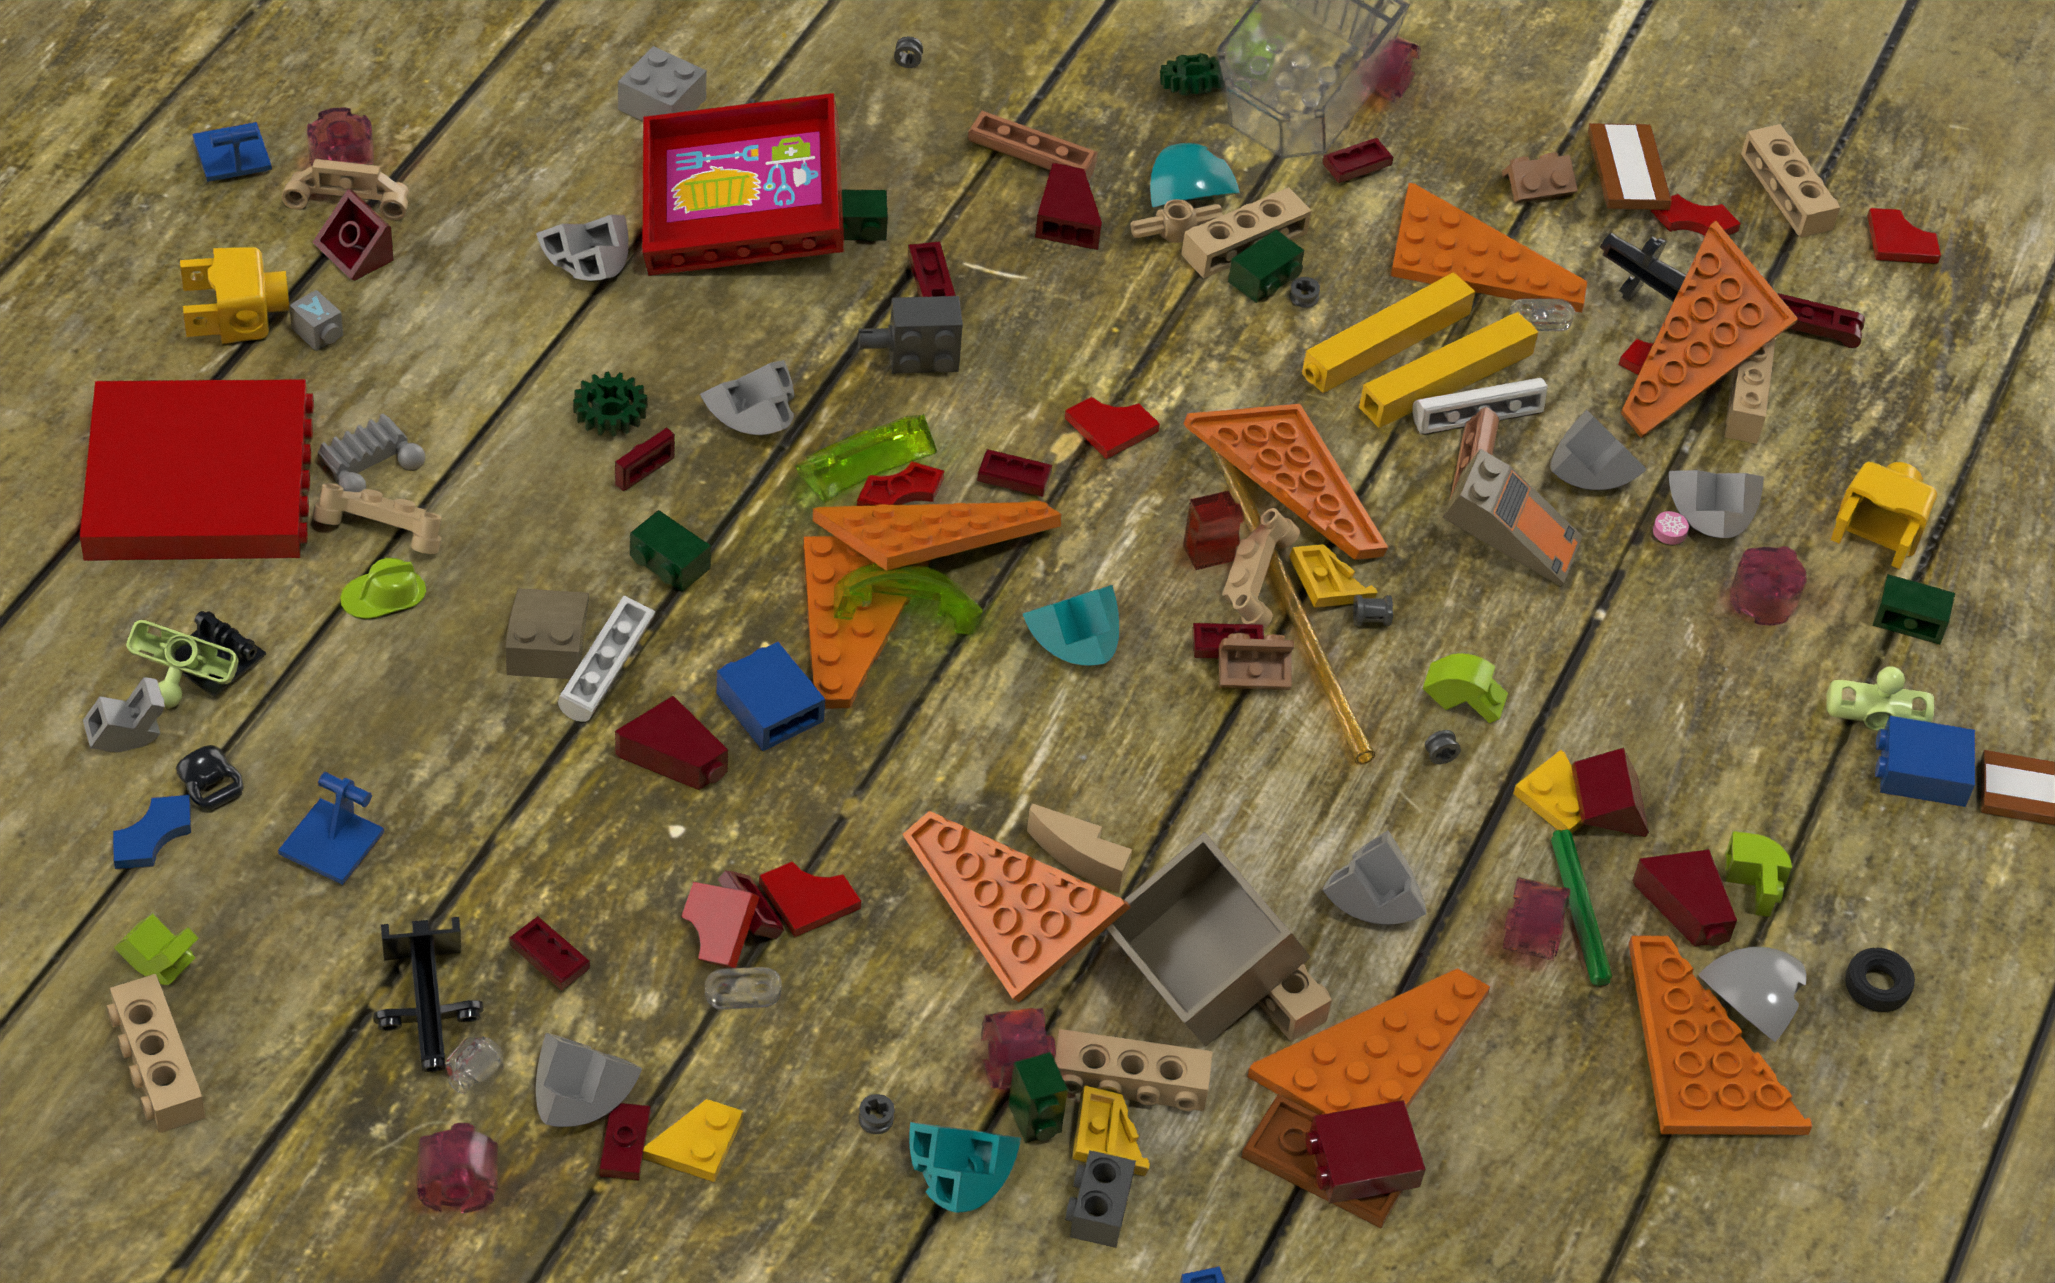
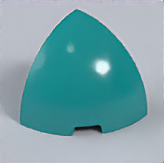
[1150,143,1240,207]
[1023,585,1119,666]
[909,1122,1021,1213]

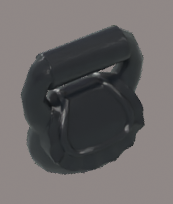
[176,745,244,811]

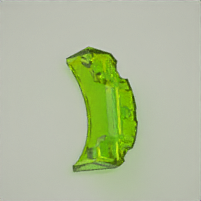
[795,414,937,504]
[834,563,983,635]

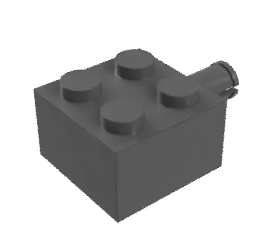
[858,296,963,374]

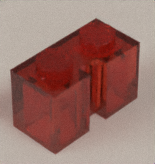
[1183,490,1244,570]

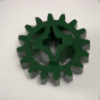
[1160,53,1228,96]
[573,371,648,437]

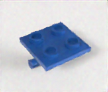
[192,122,272,182]
[278,771,384,885]

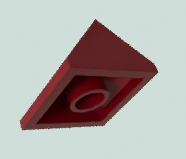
[312,189,394,281]
[1571,747,1649,837]

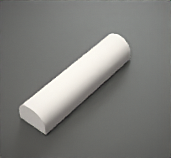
[1413,378,1548,435]
[558,596,655,722]

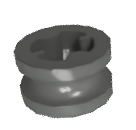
[894,36,923,68]
[1290,277,1320,308]
[1424,730,1461,764]
[859,1094,895,1134]

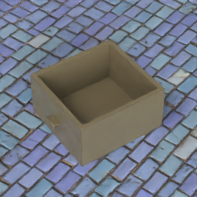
[1106,832,1311,1046]

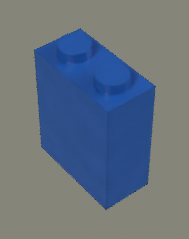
[716,642,825,751]
[1875,716,1975,807]

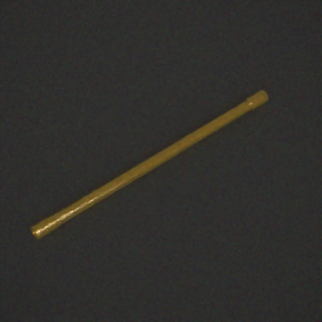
[1209,447,1375,765]

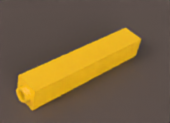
[1302,272,1475,393]
[1359,312,1539,428]

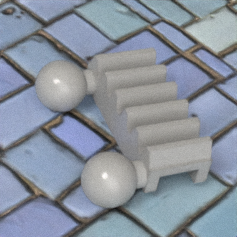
[318,413,425,492]

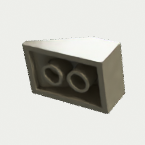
[505,588,589,679]

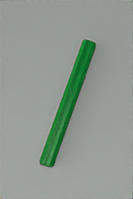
[1551,829,1612,986]

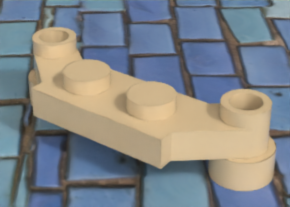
[282,159,409,221]
[313,483,442,554]
[1222,508,1300,629]

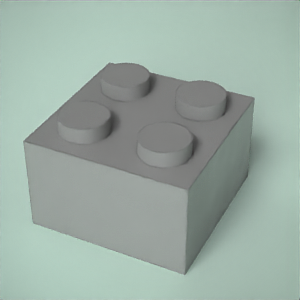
[618,46,707,121]

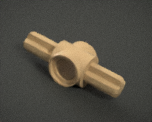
[1130,199,1223,243]

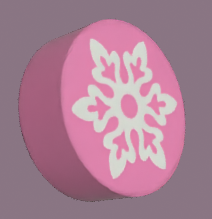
[1653,511,1689,545]

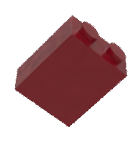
[1305,1100,1426,1204]

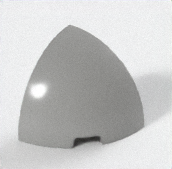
[536,214,628,281]
[700,360,795,435]
[1551,409,1647,490]
[1669,470,1764,538]
[1323,830,1426,924]
[1699,947,1806,1042]
[536,1033,642,1127]

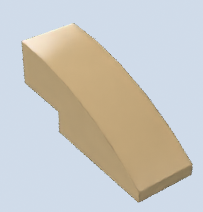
[1027,804,1132,893]

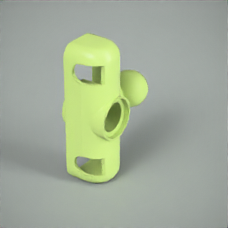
[126,620,239,709]
[1826,666,1934,731]

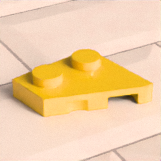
[1289,544,1378,608]
[1513,750,1584,834]
[1072,1086,1150,1176]
[643,1099,743,1182]

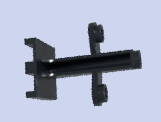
[1600,233,1686,302]
[373,917,484,1072]

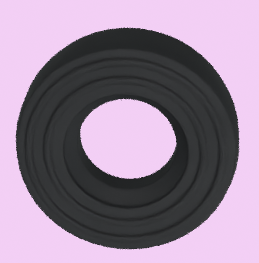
[1845,948,1915,1012]

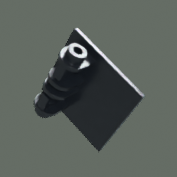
[175,611,266,697]

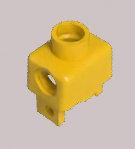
[180,247,290,344]
[1830,462,1937,570]

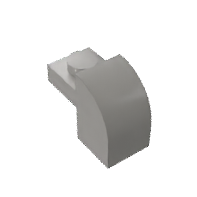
[83,677,165,752]

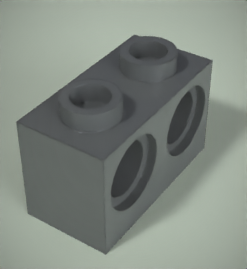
[1065,1150,1136,1248]

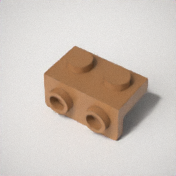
[1502,152,1578,203]
[1219,633,1294,690]

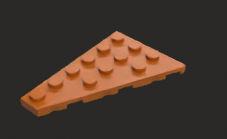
[1391,183,1587,313]
[1621,221,1798,438]
[1184,404,1388,560]
[813,501,1061,571]
[803,536,930,709]
[902,811,1131,1002]
[1629,936,1812,1135]
[1247,968,1490,1115]

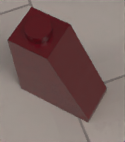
[1035,163,1102,250]
[615,696,728,790]
[1633,849,1737,947]

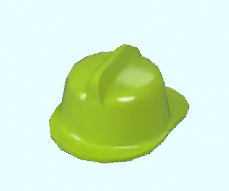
[340,558,426,619]

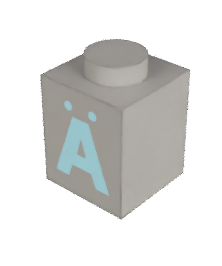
[289,290,343,351]

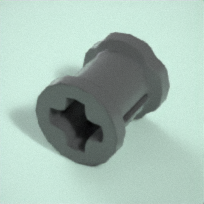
[1353,595,1393,626]

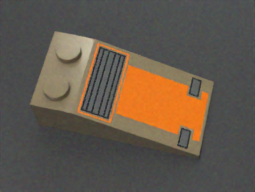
[1442,449,1583,587]

